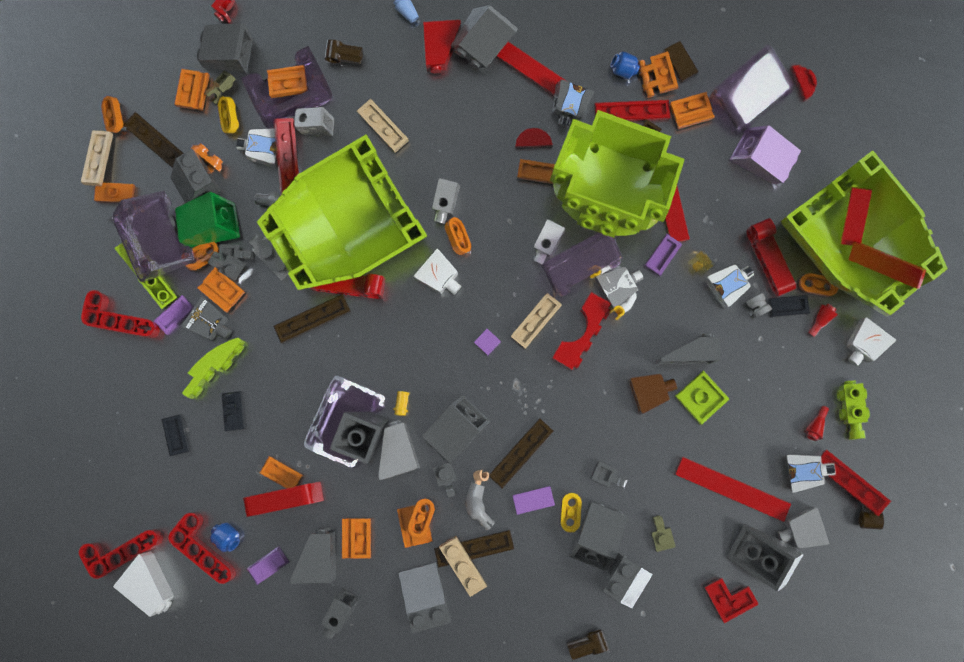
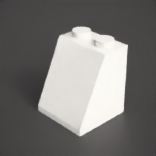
[113,551,174,617]

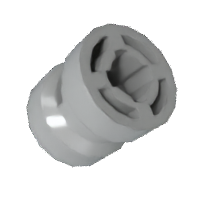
[746,293,772,319]

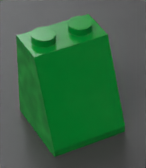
[175,192,240,247]

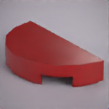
[790,65,817,101]
[515,128,553,148]

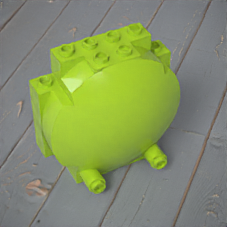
[550,110,685,238]

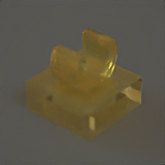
[692,250,715,272]

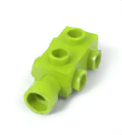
[836,380,870,440]

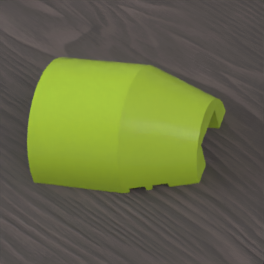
[257,134,428,290]
[780,150,948,317]

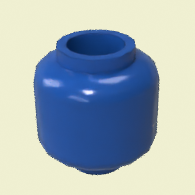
[610,51,640,79]
[210,523,240,552]

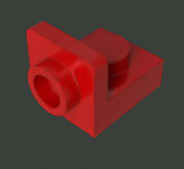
[211,0,235,23]

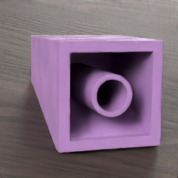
[729,125,801,184]

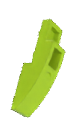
[114,237,178,309]
[182,338,245,399]

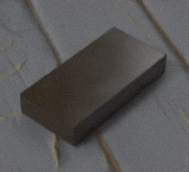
[663,41,699,82]

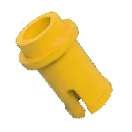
[393,391,409,416]

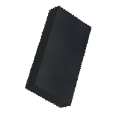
[768,295,810,318]
[161,414,190,456]

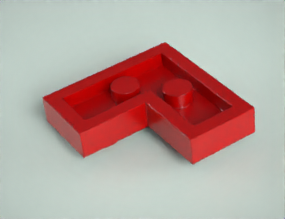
[704,578,759,623]

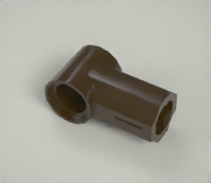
[324,39,363,64]
[859,491,884,530]
[567,629,609,660]

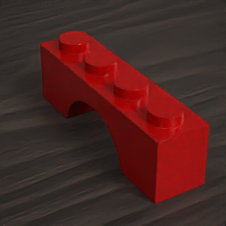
[551,292,611,371]

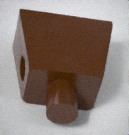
[628,374,677,415]

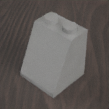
[378,420,420,480]

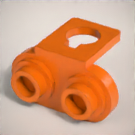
[191,143,223,173]

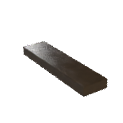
[123,112,184,168]
[273,294,351,343]
[489,418,554,489]
[434,530,514,568]

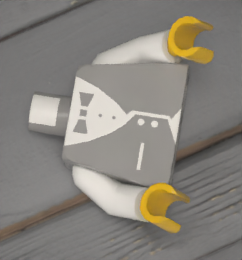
[587,264,644,320]

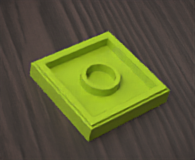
[674,370,729,425]

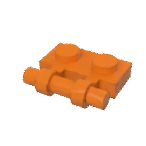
[638,51,678,98]

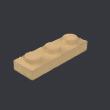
[357,99,409,153]
[81,130,113,186]
[511,293,562,349]
[439,536,487,597]

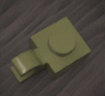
[205,70,236,104]
[651,515,676,552]

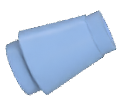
[393,0,419,23]

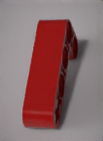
[746,218,796,297]
[310,274,385,299]
[81,290,160,338]
[243,482,324,517]
[168,512,236,584]
[79,529,163,579]

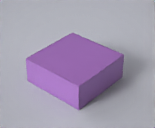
[474,329,501,356]

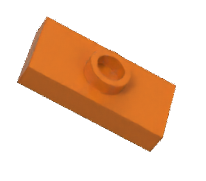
[517,159,555,184]
[94,182,135,203]
[259,456,303,488]

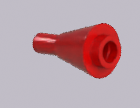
[808,303,838,337]
[804,406,829,441]

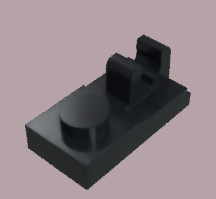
[222,391,245,431]

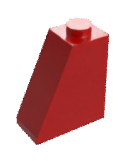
[423,20,461,73]

